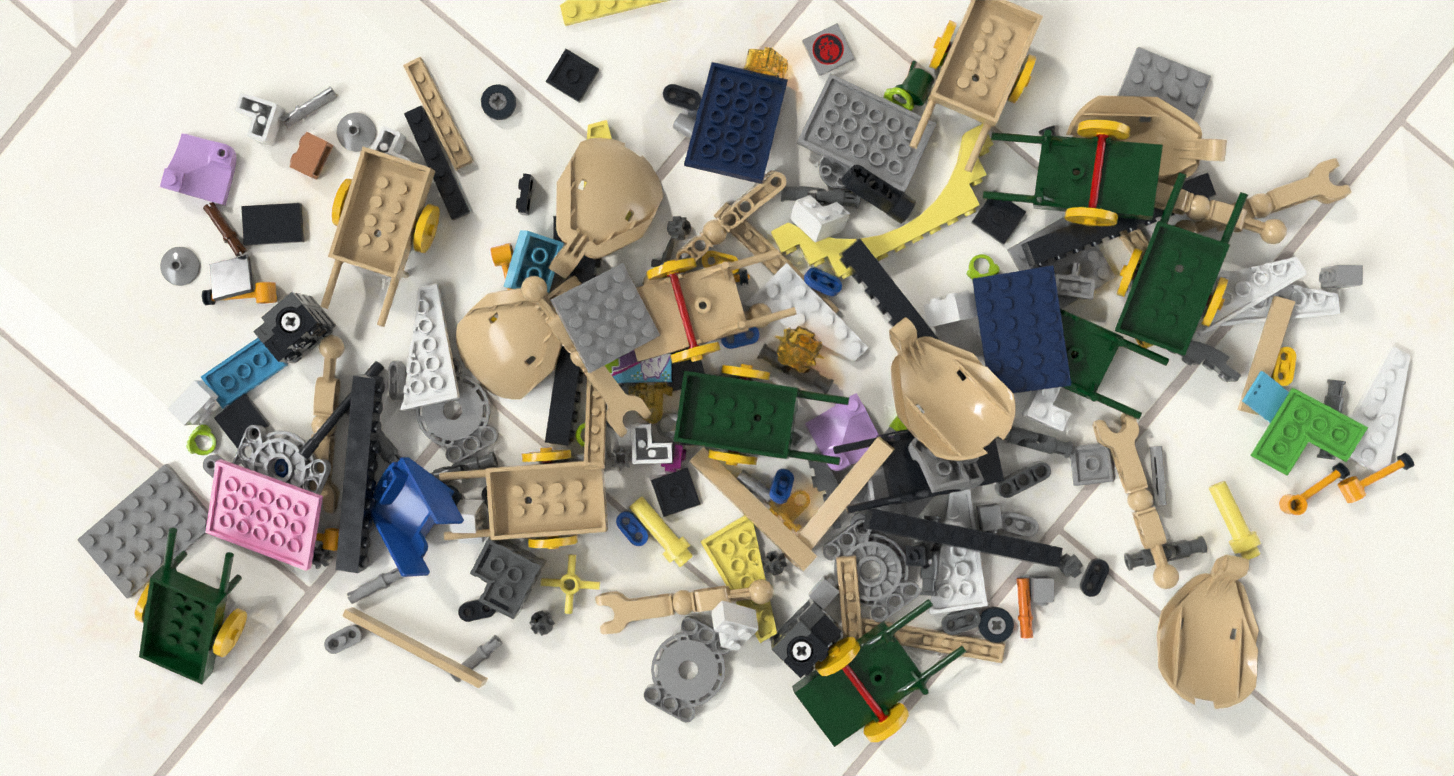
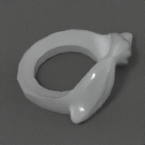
[656,412,678,442]

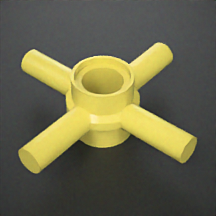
[541,554,600,614]

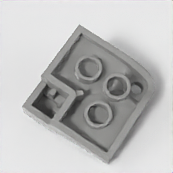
[908,438,984,493]

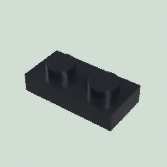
[516,173,534,216]

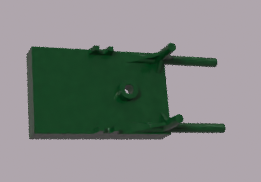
[1060,308,1169,420]

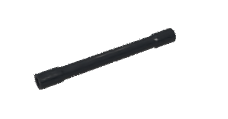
[298,361,385,460]

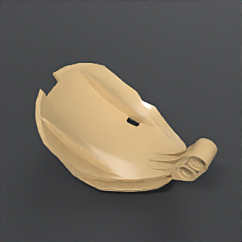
[1066,96,1227,186]
[549,138,663,279]
[456,275,582,399]
[889,317,1015,461]
[1157,555,1259,709]

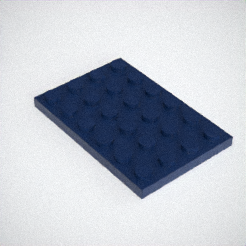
[684,62,788,184]
[972,265,1071,394]

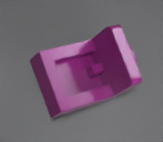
[661,444,687,472]

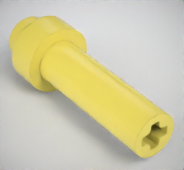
[1209,481,1261,560]
[629,496,693,567]

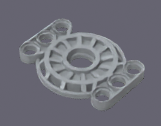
[416,358,499,463]
[232,425,331,495]
[823,519,920,622]
[643,616,731,723]

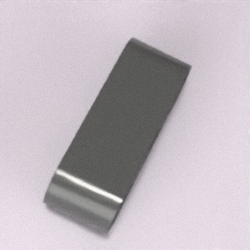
[994,461,1051,498]

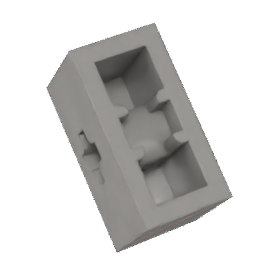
[1319,265,1363,288]

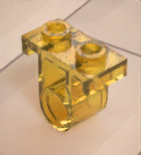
[744,47,788,78]
[629,382,673,424]
[768,489,810,532]

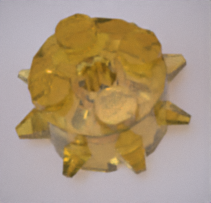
[775,326,824,373]

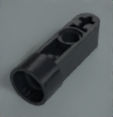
[842,165,916,224]

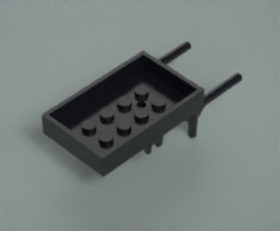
[833,429,1004,514]

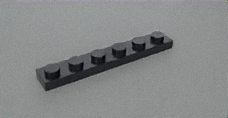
[404,105,471,221]

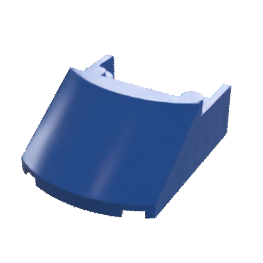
[371,457,464,577]

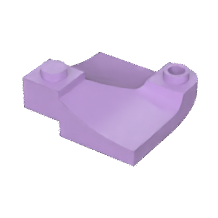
[160,133,237,206]
[805,393,879,471]

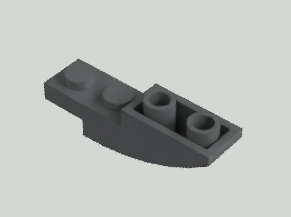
[1168,340,1241,382]
[808,452,841,529]

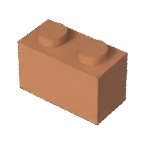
[289,132,334,180]

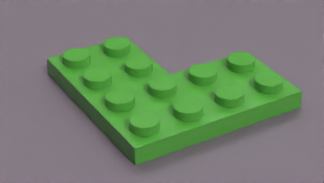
[1250,387,1368,476]

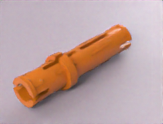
[1016,578,1034,639]

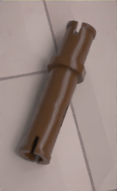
[203,202,247,257]

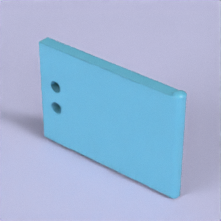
[1242,371,1289,423]

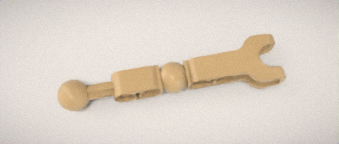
[1174,158,1352,234]
[642,171,786,286]
[1154,182,1287,244]
[521,276,651,437]
[309,335,345,514]
[1093,413,1179,589]
[595,579,773,634]

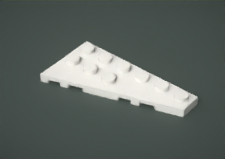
[1195,257,1307,337]
[745,263,869,361]
[1218,269,1340,327]
[401,284,460,411]
[1349,346,1411,478]
[928,489,988,615]

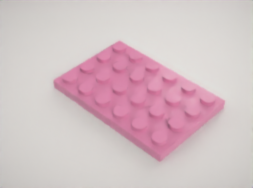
[206,459,323,571]

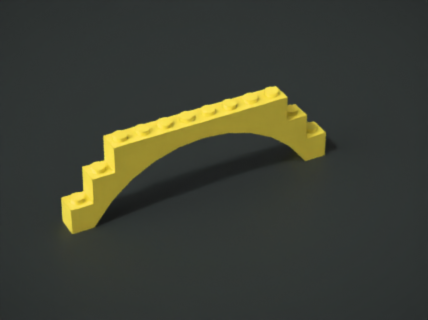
[771,124,994,279]

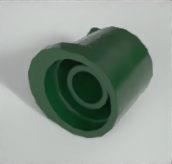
[895,60,935,106]

